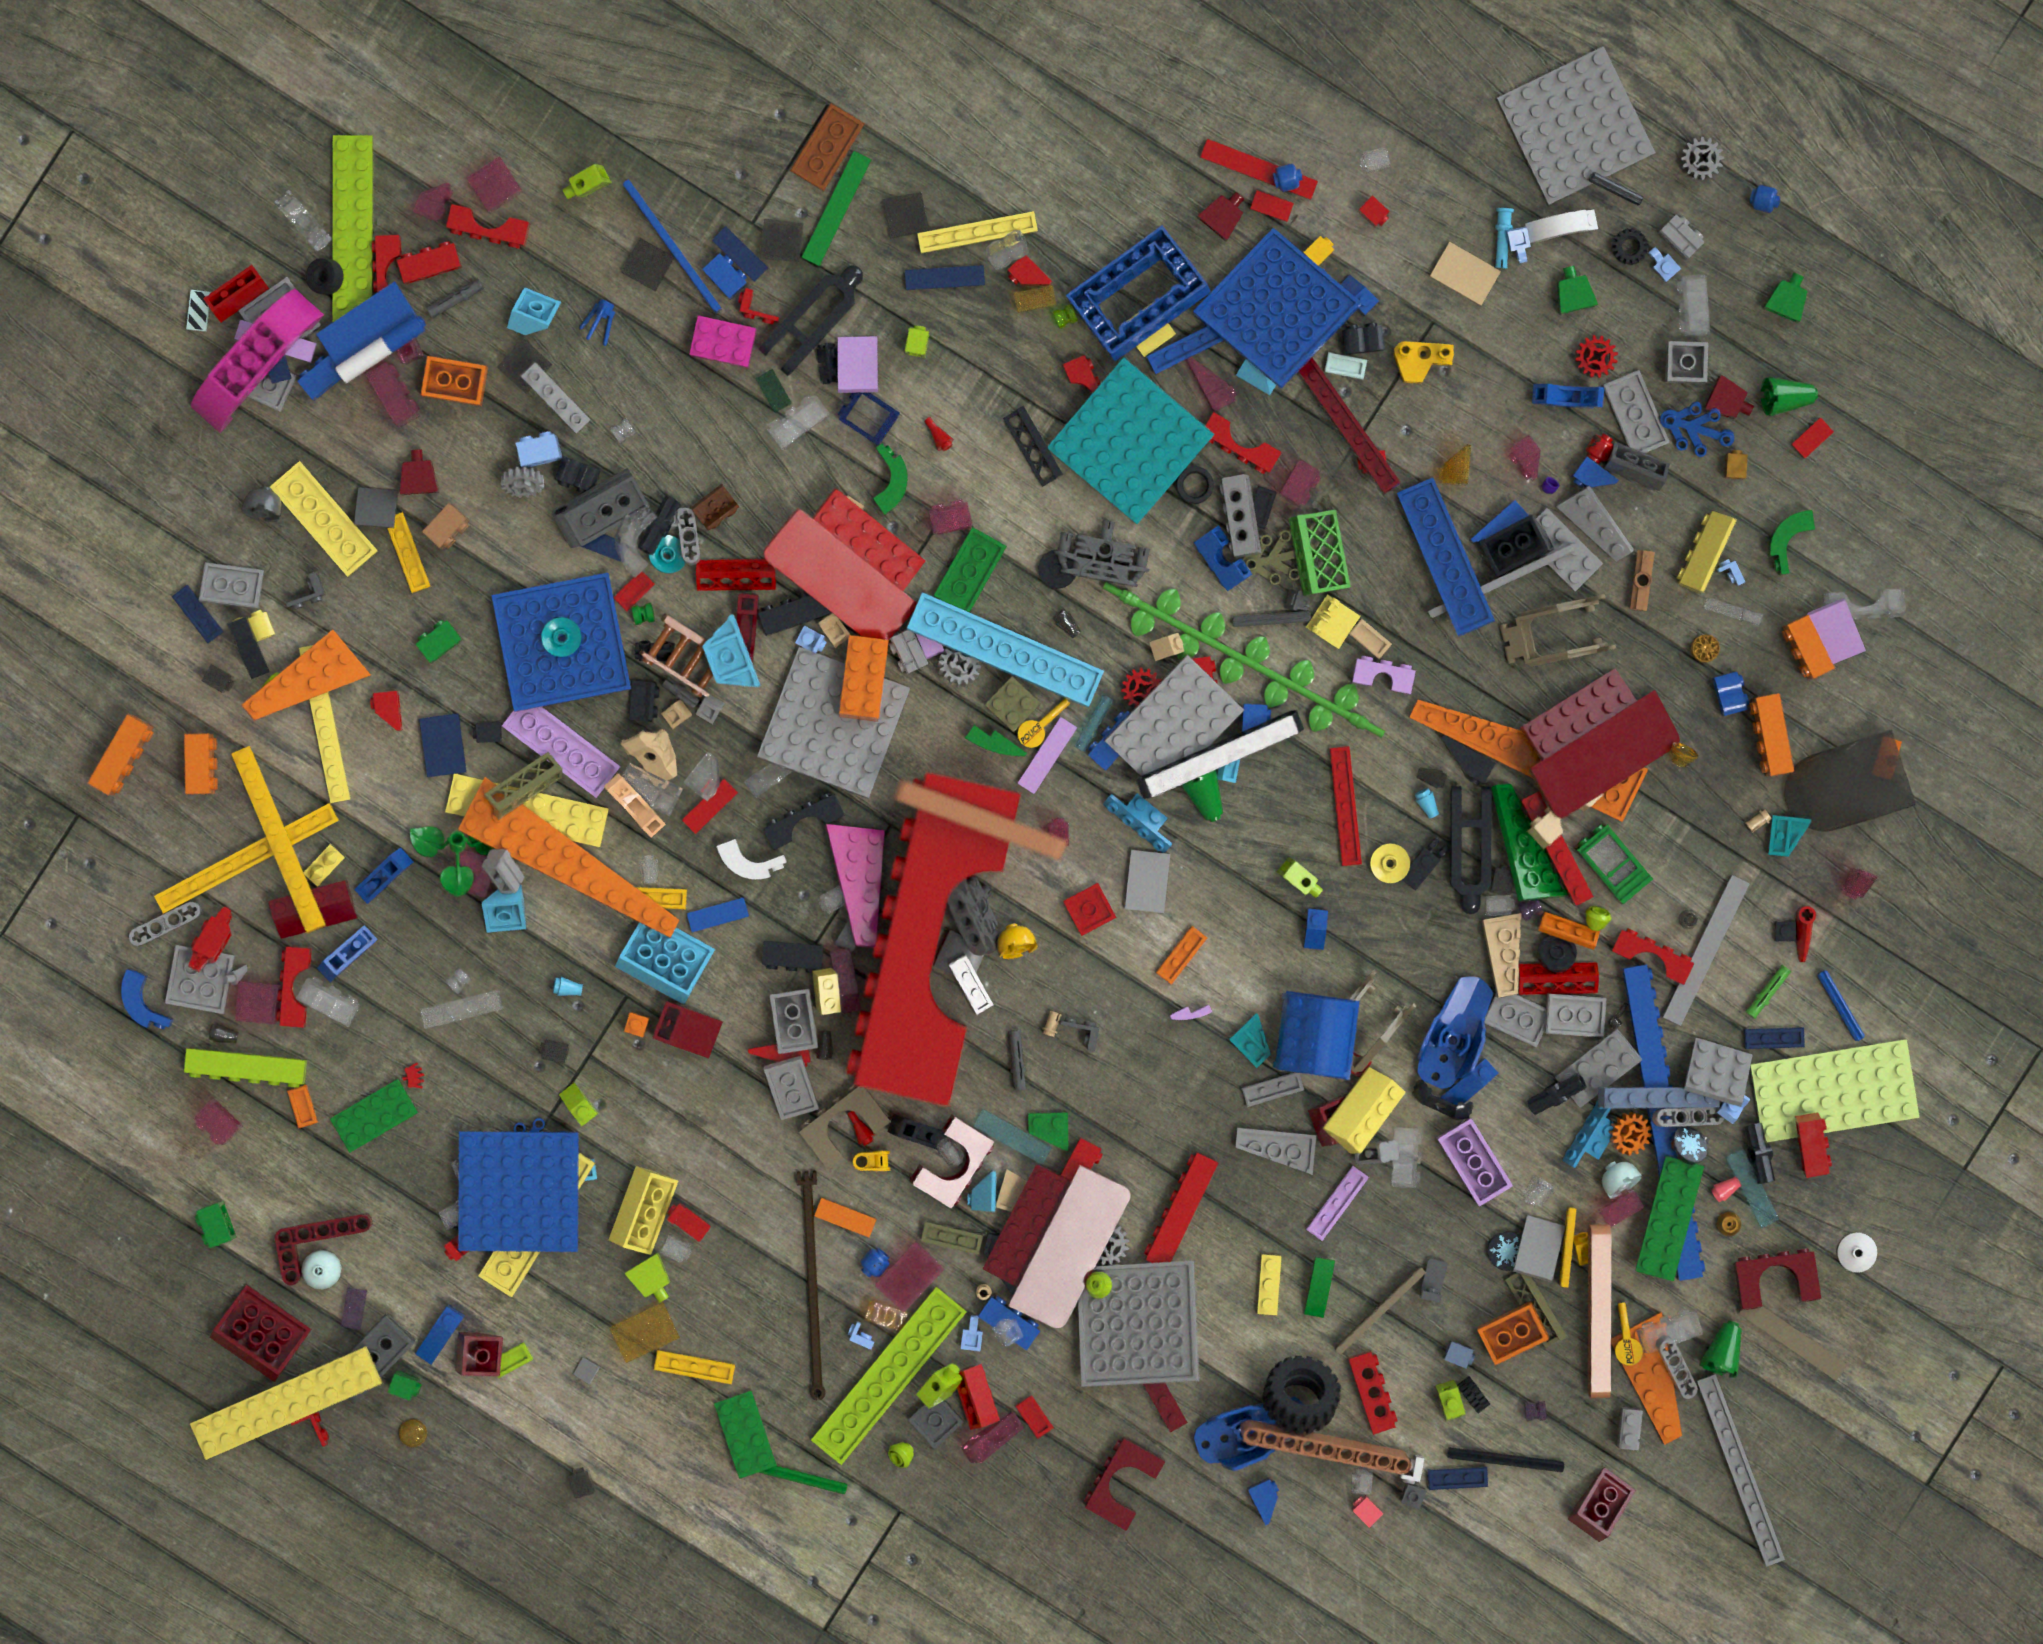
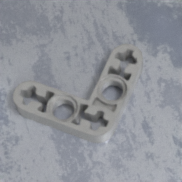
[638,508,701,565]

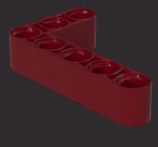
[275,1213,373,1285]

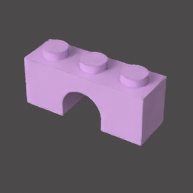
[1352,656,1416,694]

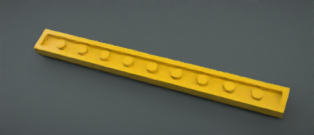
[232,746,326,933]
[154,803,339,914]

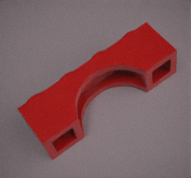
[446,204,530,249]
[372,235,402,293]
[1063,355,1101,393]
[1205,412,1282,475]
[1612,928,1694,985]
[277,946,312,1028]

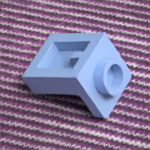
[1716,559,1745,586]
[795,626,827,654]
[1717,1095,1750,1124]
[848,1321,875,1349]

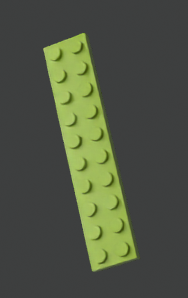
[333,135,373,322]
[811,1286,967,1465]

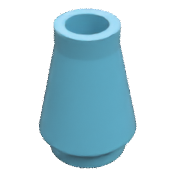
[1415,788,1439,819]
[553,977,583,996]

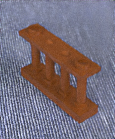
[639,614,713,697]

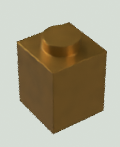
[1724,450,1748,479]

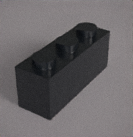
[762,941,824,973]

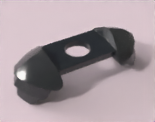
[1412,1079,1473,1120]

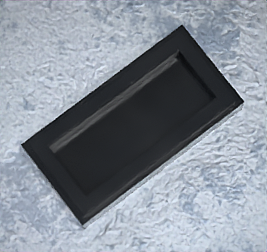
[1253,486,1277,530]

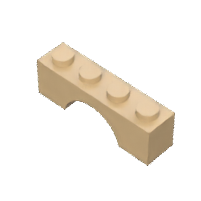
[1528,794,1604,849]

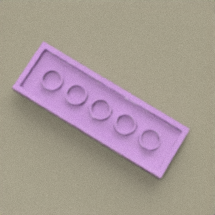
[502,707,620,798]

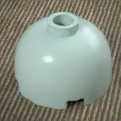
[1602,1161,1642,1199]
[301,1250,342,1290]

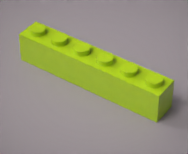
[184,1048,307,1088]

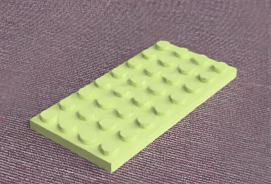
[1750,1039,1920,1142]

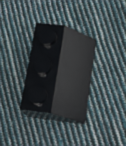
[1480,514,1554,577]

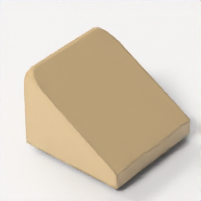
[661,700,692,729]

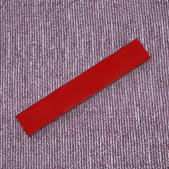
[1200,139,1318,200]
[1329,746,1362,866]

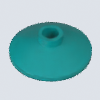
[648,535,687,574]
[541,617,581,657]

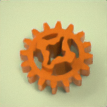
[1609,1112,1652,1156]

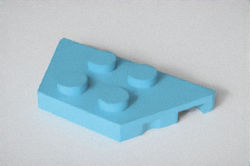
[703,615,761,687]

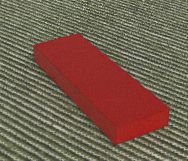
[682,779,738,834]

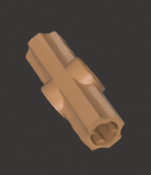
[1629,550,1655,611]

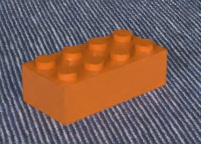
[839,635,889,722]
[1749,693,1794,776]
[88,714,154,795]

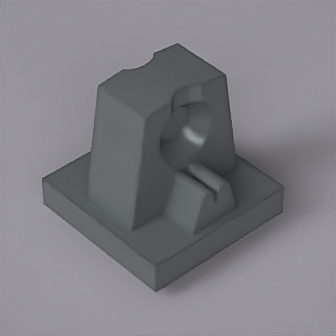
[1284,589,1311,611]

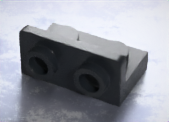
[629,681,660,722]

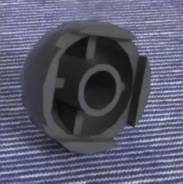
[242,486,282,522]

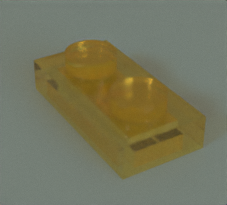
[1014,285,1056,313]

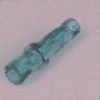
[1074,695,1114,752]

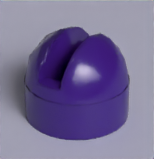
[1542,477,1559,494]

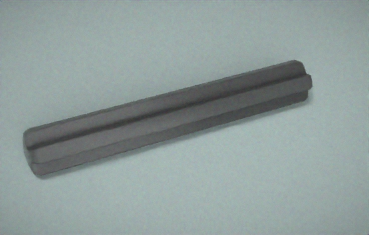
[1232,611,1311,627]

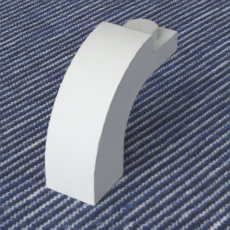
[1525,210,1598,243]
[717,839,787,879]

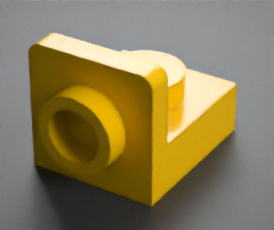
[1573,1232,1588,1266]

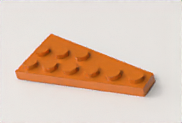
[241,630,371,720]
[1611,1312,1682,1445]

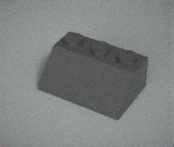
[1604,442,1670,491]

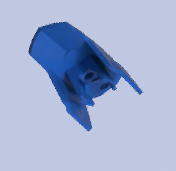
[1417,977,1493,1089]
[1194,1396,1304,1471]

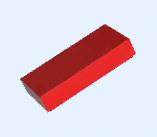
[1250,190,1294,222]
[1791,417,1834,459]
[613,570,655,612]
[1015,1395,1054,1439]

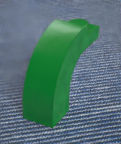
[873,444,908,515]
[1768,510,1815,575]

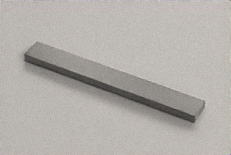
[1428,544,1575,618]
[1663,875,1750,1026]

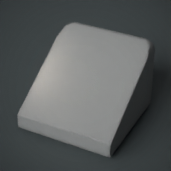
[696,695,724,724]
[574,1357,600,1385]

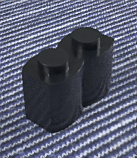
[1342,323,1385,355]
[555,456,601,493]

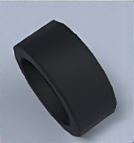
[1176,466,1214,504]

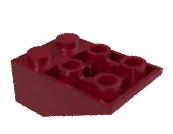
[652,1000,723,1059]

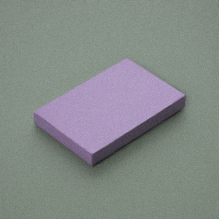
[838,336,878,393]
[1807,598,1866,664]

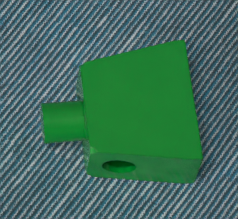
[1557,266,1598,315]
[1763,273,1807,323]

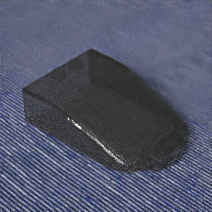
[1784,730,1916,832]

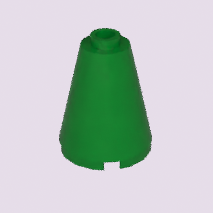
[1761,377,1818,416]
[1180,769,1223,822]
[1699,1321,1742,1378]

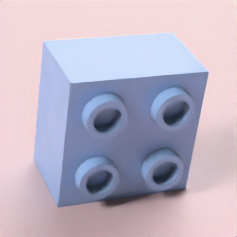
[516,432,562,468]

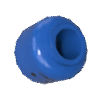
[1272,164,1303,192]
[1750,185,1781,213]
[860,1248,890,1278]

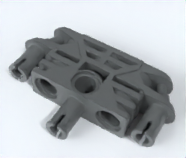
[1054,520,1150,587]
[947,875,999,956]

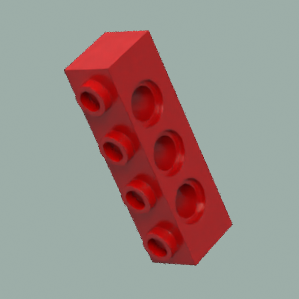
[1348,1350,1398,1435]

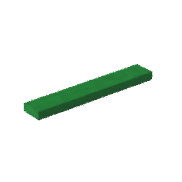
[802,151,872,267]

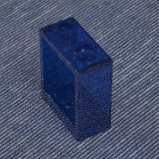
[838,392,900,446]

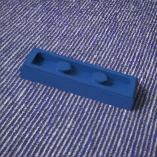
[687,898,749,932]

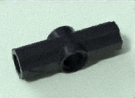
[638,495,681,556]
[1527,1073,1587,1115]
[1744,1123,1775,1184]

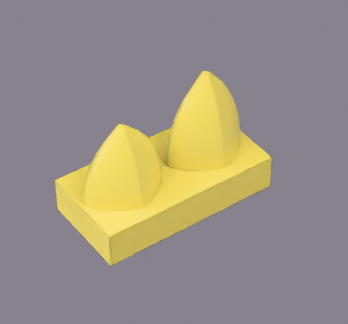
[304,844,345,887]

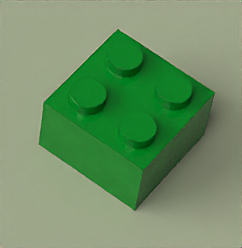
[195,1200,237,1248]

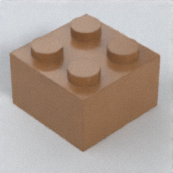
[422,503,470,550]

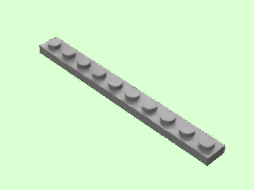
[1696,1374,1785,1567]

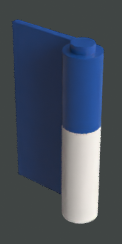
[316,281,427,383]

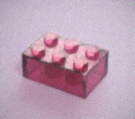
[365,362,420,428]
[875,1241,945,1312]

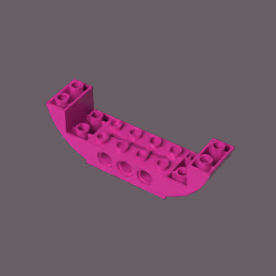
[191,289,324,433]

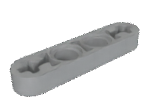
[129,902,201,946]
[1652,1107,1724,1127]
[1656,1335,1698,1399]

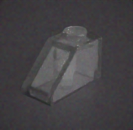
[684,752,720,801]

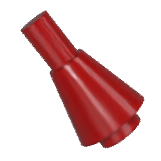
[924,417,954,452]
[847,1111,876,1146]

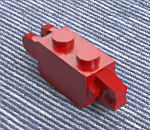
[188,907,232,972]

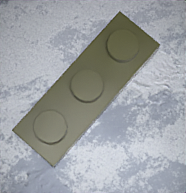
[921,1221,983,1255]

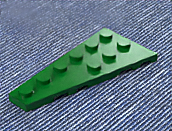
[1491,784,1568,901]

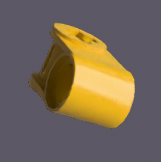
[852,1150,890,1171]

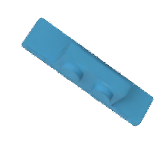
[1103,793,1172,853]
[1563,1100,1615,1168]

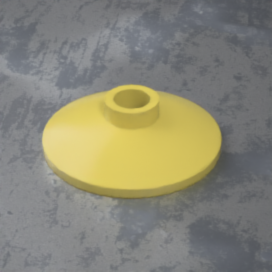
[1370,844,1410,883]

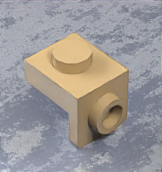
[818,613,850,648]

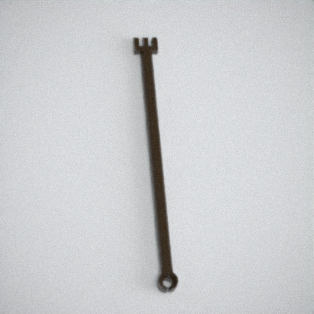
[797,1171,826,1401]

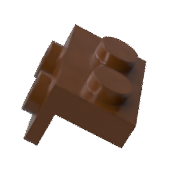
[690,484,739,531]

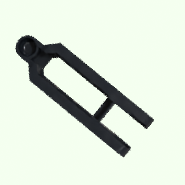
[759,265,863,376]
[1450,786,1492,915]

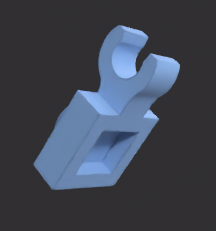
[1506,226,1531,263]
[1648,247,1681,282]
[961,1315,983,1351]

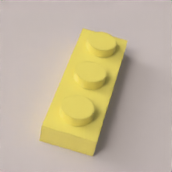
[1257,1254,1281,1315]

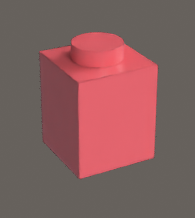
[1352,1495,1383,1528]

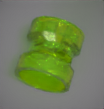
[1052,304,1078,329]

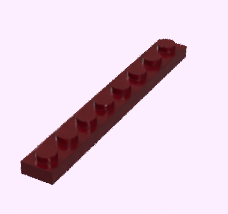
[1298,357,1401,494]

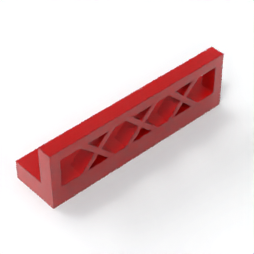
[696,559,776,591]
[1518,962,1599,995]

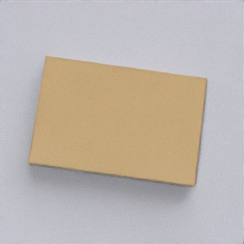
[1429,242,1501,306]

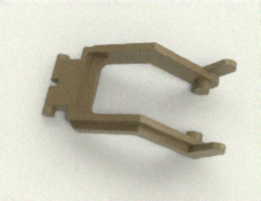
[1500,594,1616,667]
[1335,970,1417,1083]

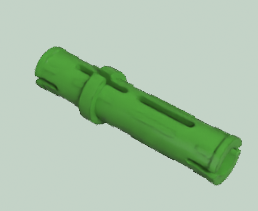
[1745,965,1791,1019]

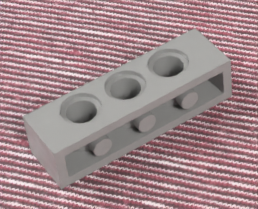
[520,362,590,433]
[1220,474,1261,558]

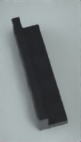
[1003,405,1063,487]

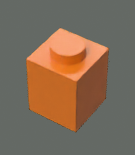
[624,1012,650,1037]

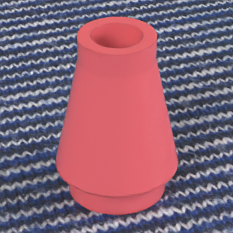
[1711,1176,1742,1203]

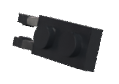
[1402,836,1449,891]

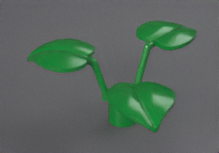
[410,827,494,897]

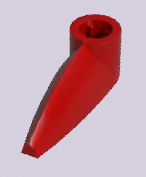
[1796,906,1816,962]

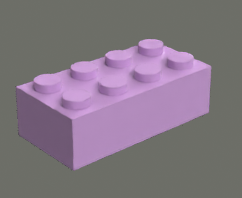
[1436,1118,1513,1207]

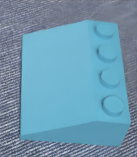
[615,923,715,1005]

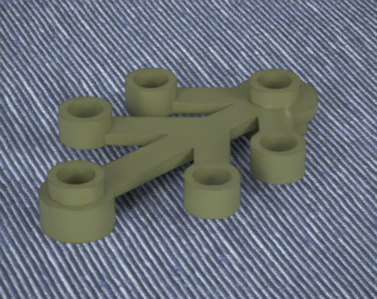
[1243,530,1316,585]

